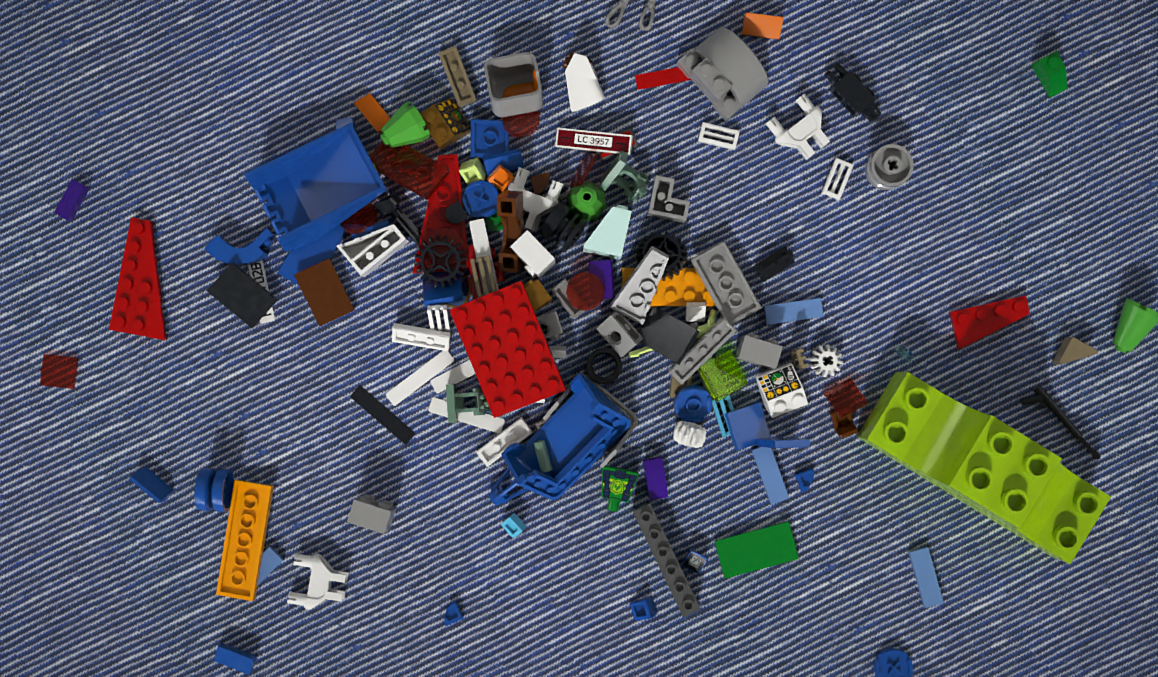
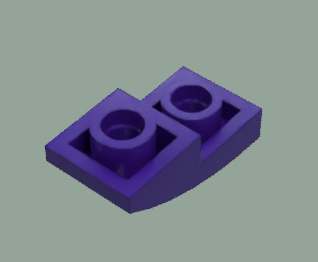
[643,456,668,500]

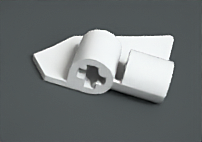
[565,53,605,112]

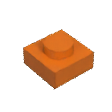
[487,164,515,192]

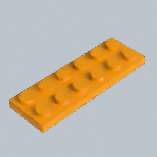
[622,268,716,307]
[216,479,274,601]

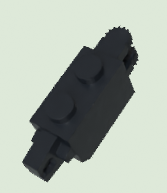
[825,63,881,123]

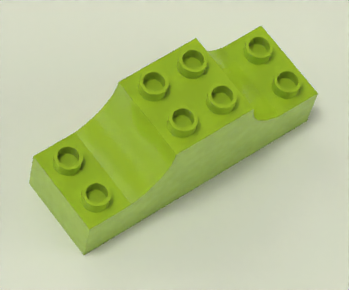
[856,372,1111,564]

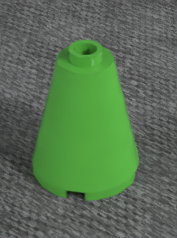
[1113,298,1158,353]

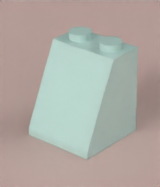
[583,205,632,260]

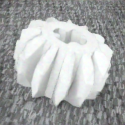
[809,345,843,377]
[673,421,706,448]

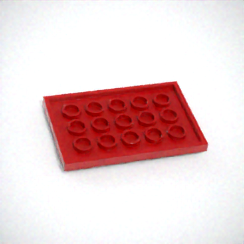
[449,281,566,418]

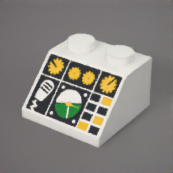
[755,362,808,418]

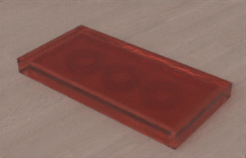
[369,141,450,200]

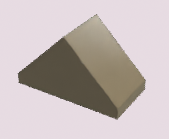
[1053,337,1098,365]

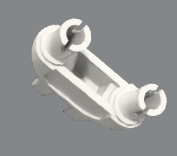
[765,94,830,160]
[508,167,564,231]
[287,553,349,610]

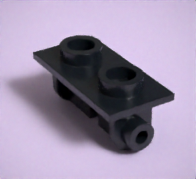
[753,246,795,282]

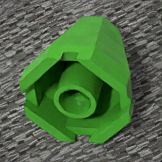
[380,101,430,148]
[567,181,607,221]

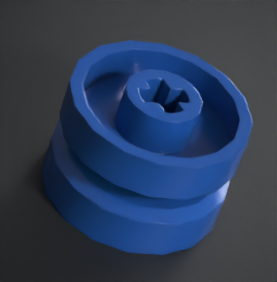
[194,468,234,512]

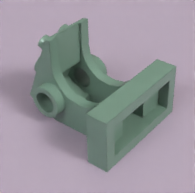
[599,151,651,203]
[446,384,490,423]

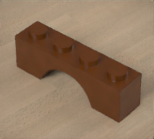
[497,190,525,273]

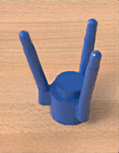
[488,467,528,506]

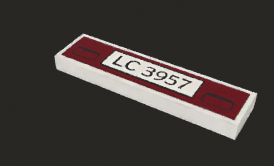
[555,128,633,155]

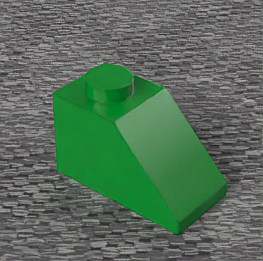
[1031,51,1067,98]

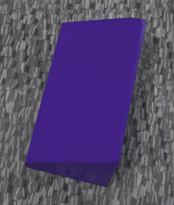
[54,179,90,222]
[589,260,615,300]

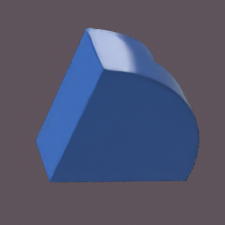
[794,468,814,492]
[444,600,464,626]

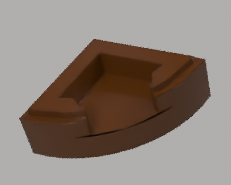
[530,172,549,195]

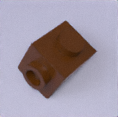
[829,404,858,438]

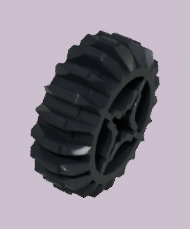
[635,231,687,282]
[414,235,467,287]

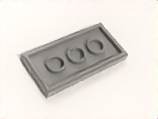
[690,241,762,325]

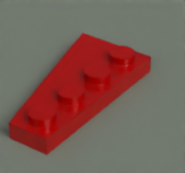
[949,295,1030,349]

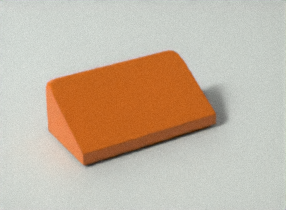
[742,13,783,40]
[354,93,390,134]

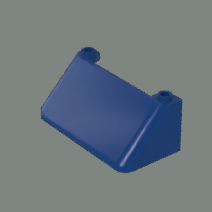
[501,373,631,500]

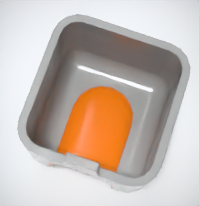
[484,52,543,117]

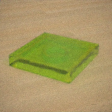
[698,350,748,402]

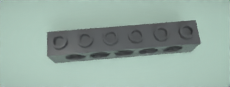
[632,501,701,618]

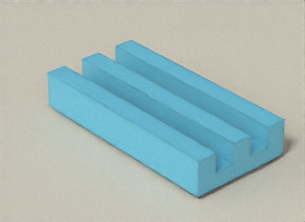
[712,395,734,437]

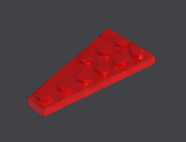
[412,154,469,274]
[109,217,168,341]

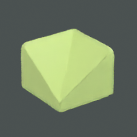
[459,157,487,185]

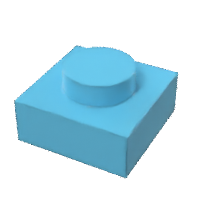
[501,513,527,538]

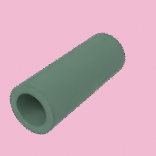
[534,440,552,473]

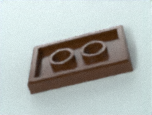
[294,258,355,327]

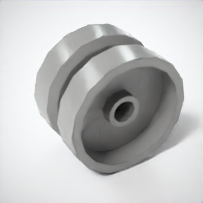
[865,144,913,190]

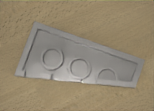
[610,246,669,325]

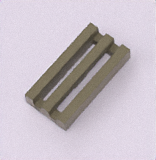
[470,256,497,298]
[789,348,809,369]

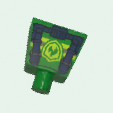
[601,465,639,512]

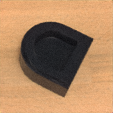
[445,201,468,224]

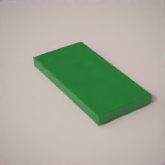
[714,521,799,579]

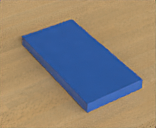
[277,223,349,285]

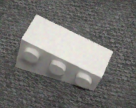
[337,224,409,277]
[510,230,556,279]

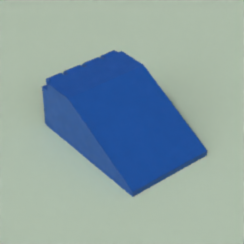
[244,123,386,252]

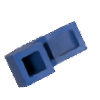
[204,228,277,266]

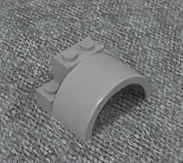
[676,27,769,121]

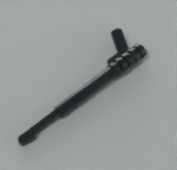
[1020,384,1100,460]

